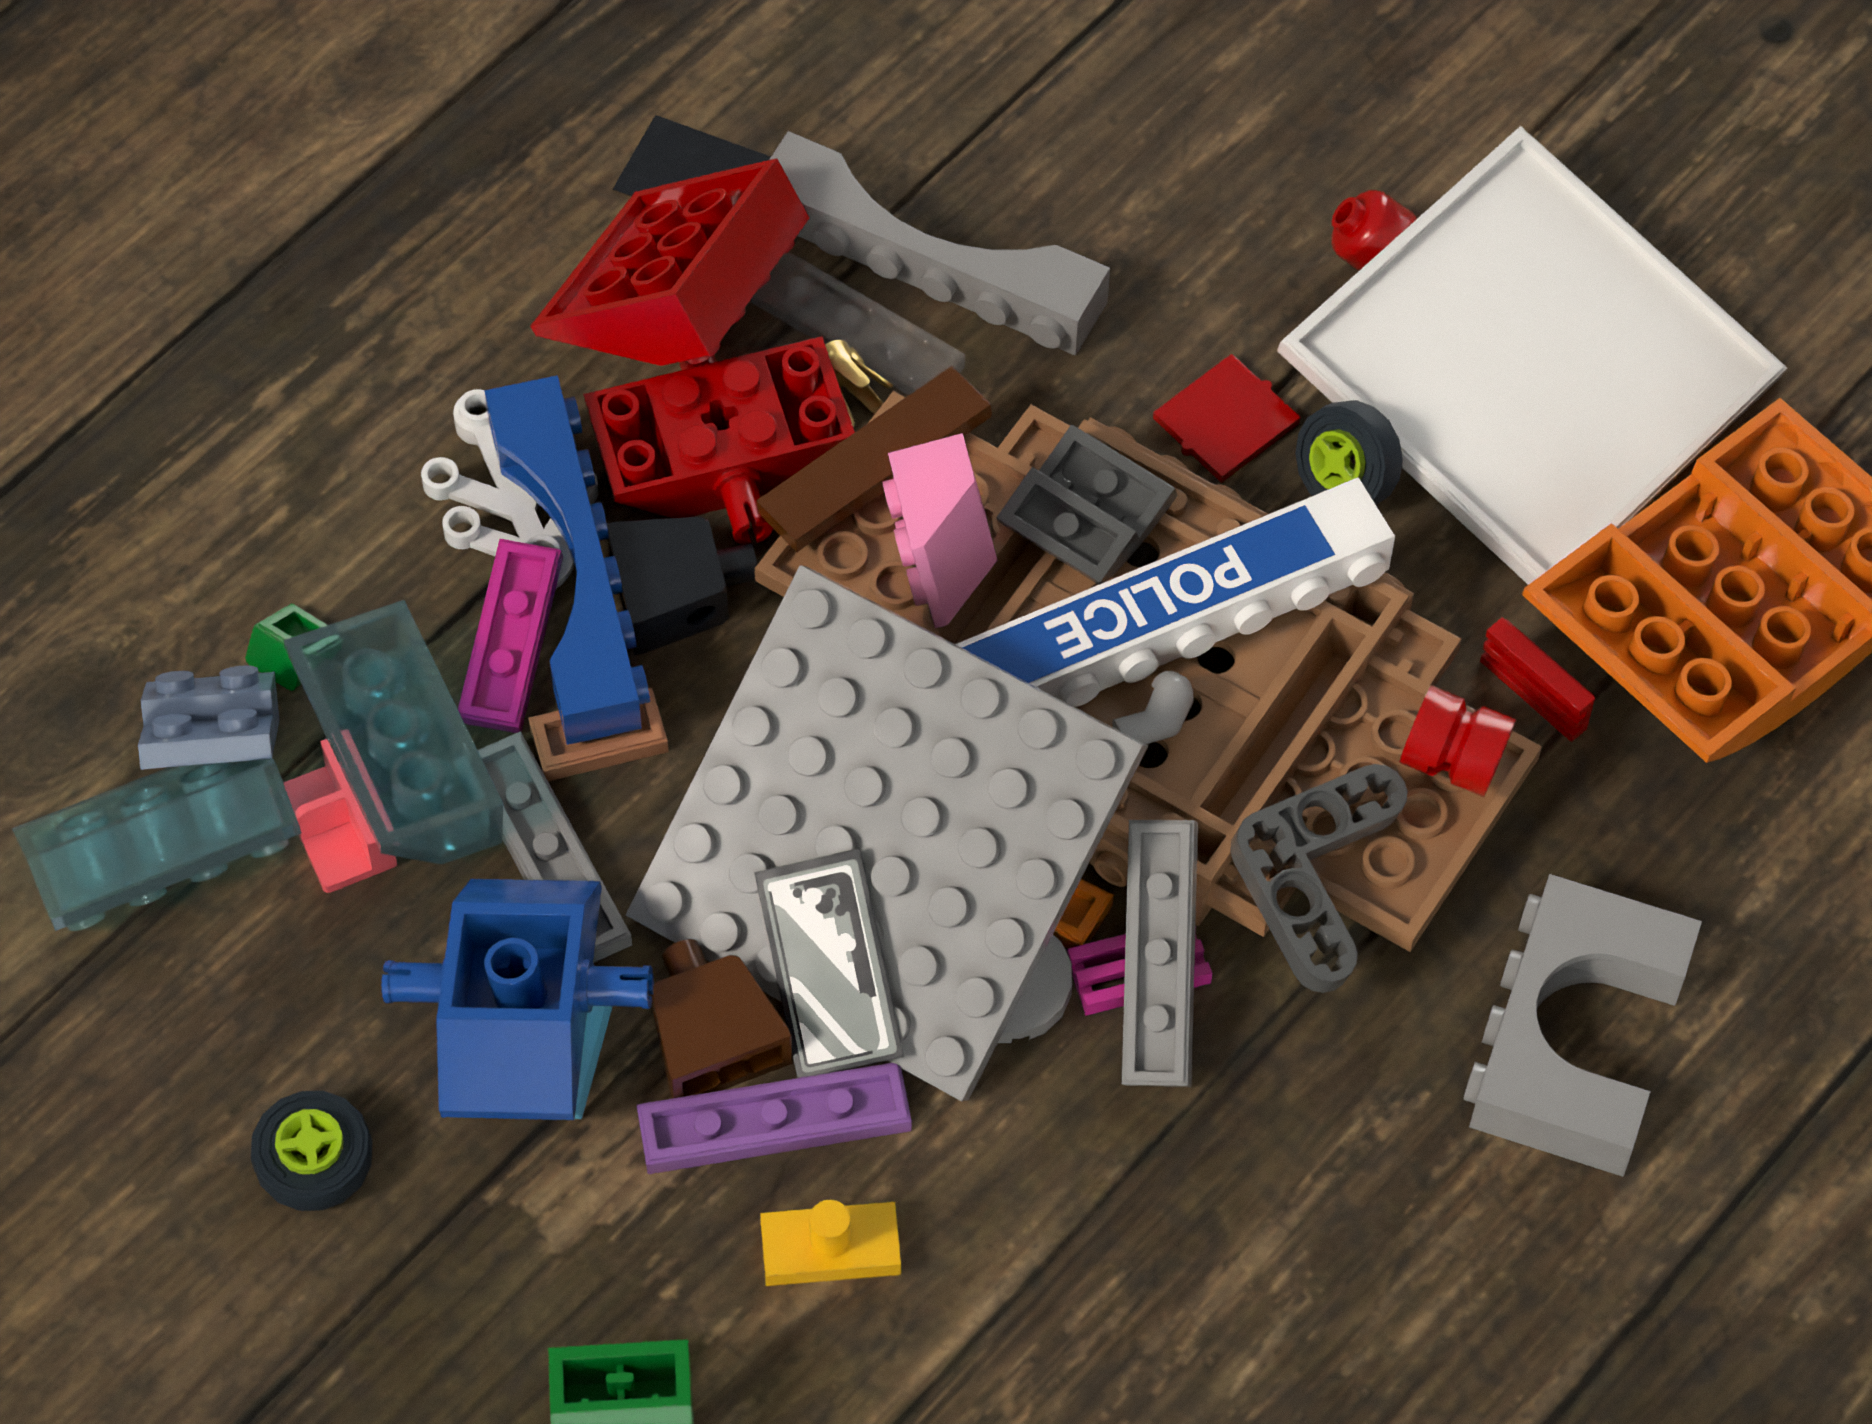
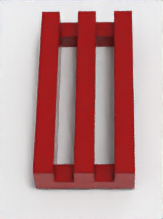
[1480,617,1595,742]

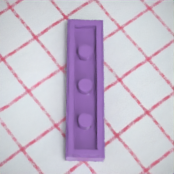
[637,1063,912,1174]

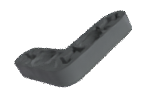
[1230,764,1408,993]

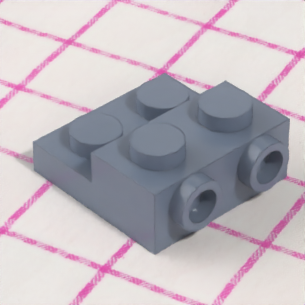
[138,666,280,769]

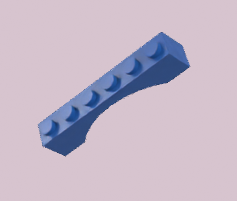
[484,375,650,745]

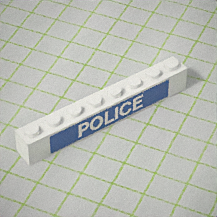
[955,477,1395,707]

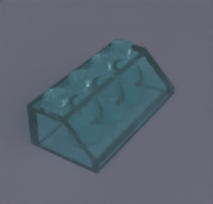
[284,600,504,864]
[12,758,302,931]

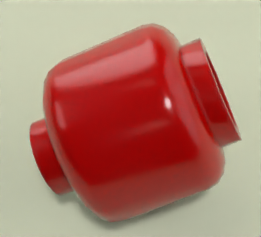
[1331,189,1417,271]

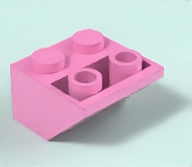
[882,433,997,628]

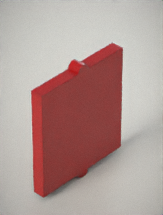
[1153,354,1301,483]

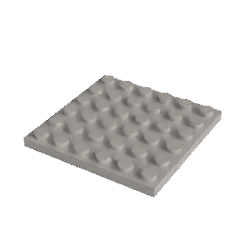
[626,565,1148,1101]

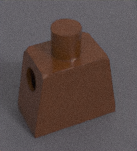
[651,939,792,1099]

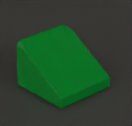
[245,603,341,691]

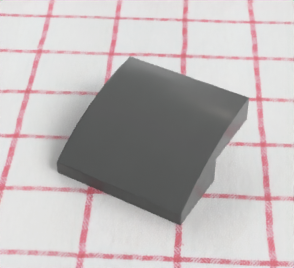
[996,424,1178,585]

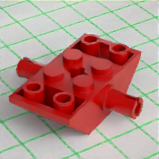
[583,336,855,545]

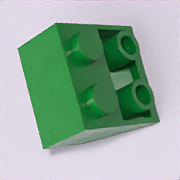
[548,1339,694,1424]

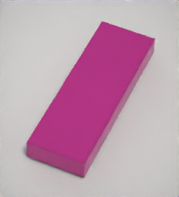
[456,539,563,733]

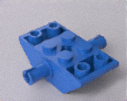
[382,879,654,1120]

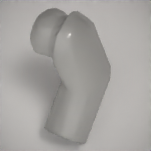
[1112,671,1193,744]

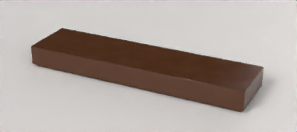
[756,366,992,552]

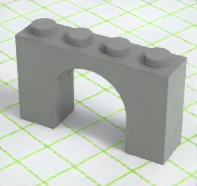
[1463,874,1702,1177]

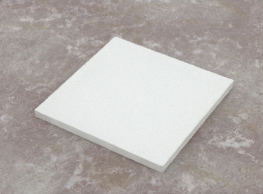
[1277,126,1787,585]

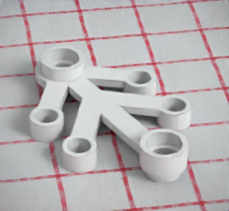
[421,389,598,588]

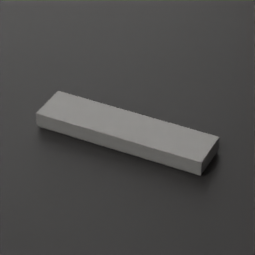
[462,731,632,963]
[1122,820,1198,1087]

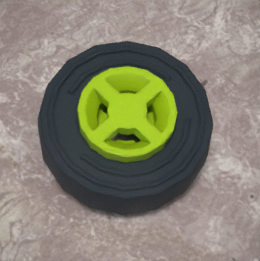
[1295,400,1403,505]
[250,1091,373,1211]

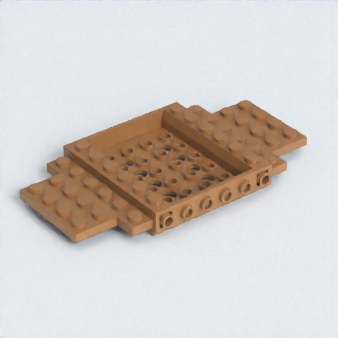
[755,391,1542,952]

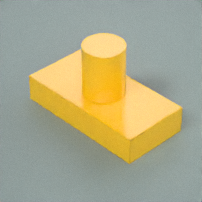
[760,1200,901,1286]

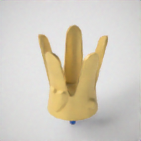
[825,340,893,427]

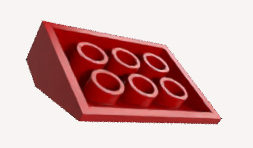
[530,158,810,366]

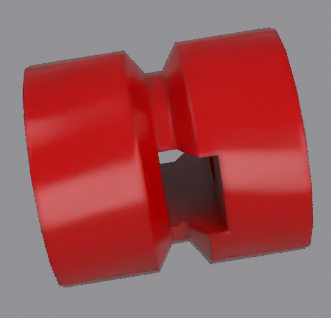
[1399,685,1516,798]

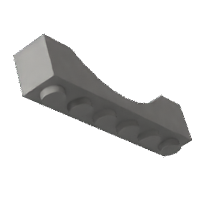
[769,131,1110,356]

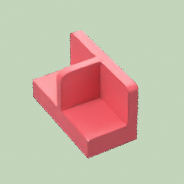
[279,732,398,893]

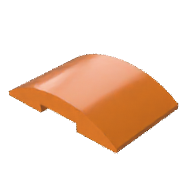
[1522,398,1872,763]

